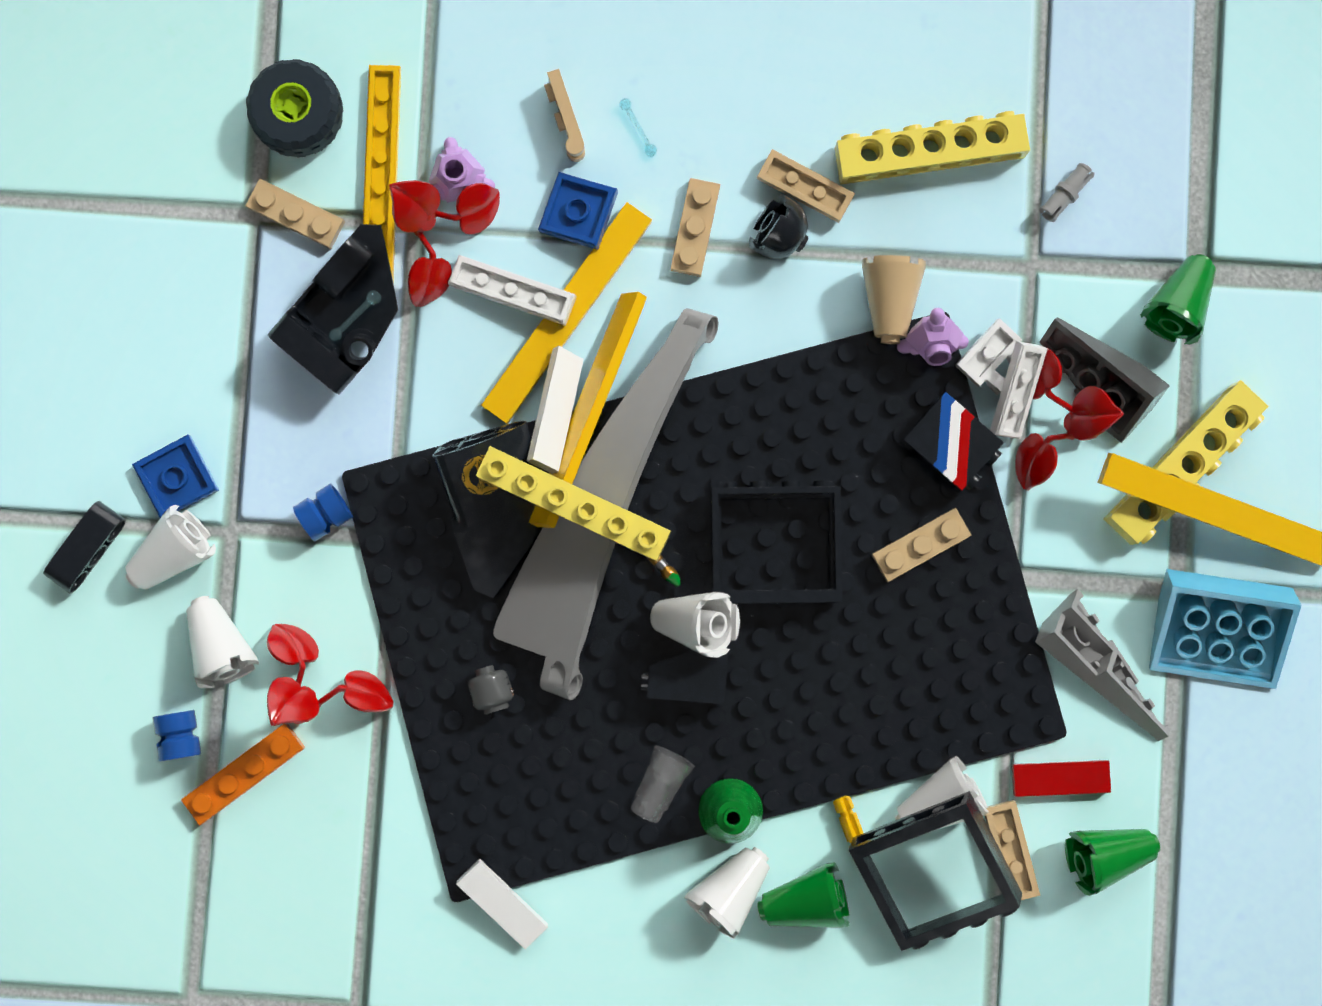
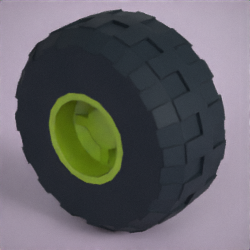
[246,59,344,158]

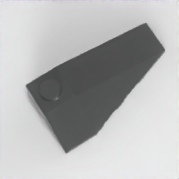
[1039,317,1170,443]

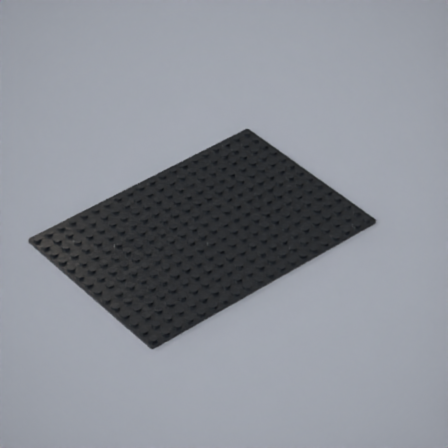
[342,312,1067,902]

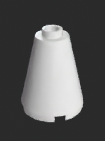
[126,505,216,590]
[650,592,740,658]
[186,596,259,688]
[895,756,989,830]
[684,847,770,940]

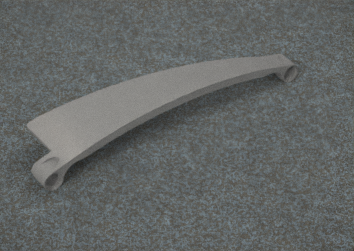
[493,308,719,700]

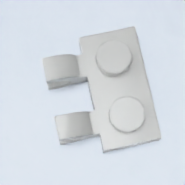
[955,318,1022,395]

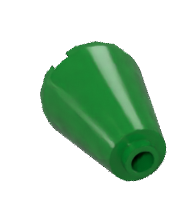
[1140,254,1216,345]
[698,778,763,844]
[1065,829,1160,896]
[757,862,850,928]

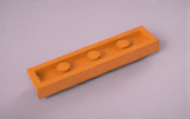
[181,723,305,826]

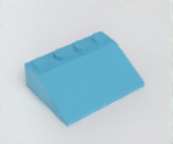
[1149,569,1302,689]

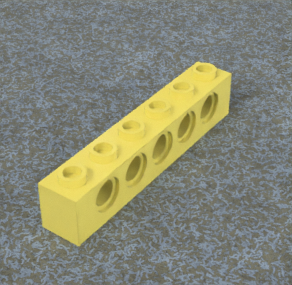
[834,111,1030,185]
[1103,380,1269,545]
[476,446,671,561]

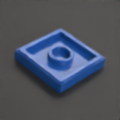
[538,172,618,250]
[132,434,219,518]

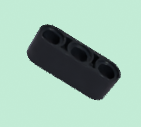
[43,501,126,594]

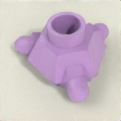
[429,137,495,203]
[897,308,969,366]

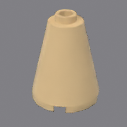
[862,255,926,344]

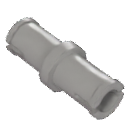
[1039,163,1095,222]

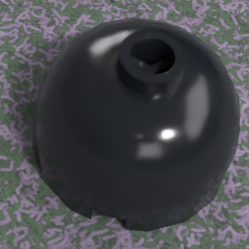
[749,194,808,260]

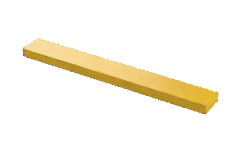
[363,65,401,283]
[481,202,652,424]
[529,292,647,528]
[1097,453,1322,566]

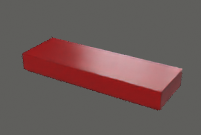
[1012,760,1111,797]

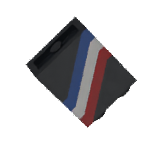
[900,392,1004,493]

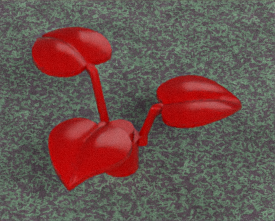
[389,180,500,307]
[1015,347,1124,491]
[267,624,394,726]

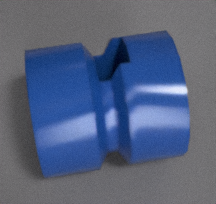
[293,483,353,542]
[152,710,201,761]

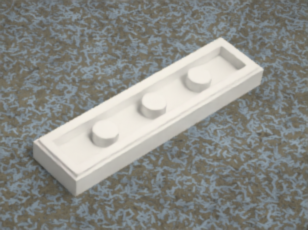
[448,255,577,326]
[527,346,584,474]

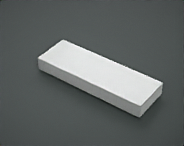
[990,341,1048,439]
[456,859,548,949]

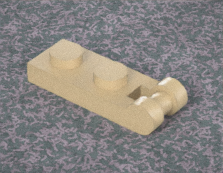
[544,69,585,162]

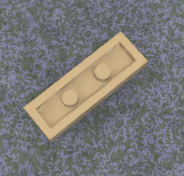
[757,149,855,223]
[245,178,345,249]
[670,178,721,277]
[871,508,972,582]
[985,800,1040,900]

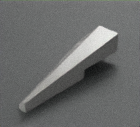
[1035,589,1171,741]

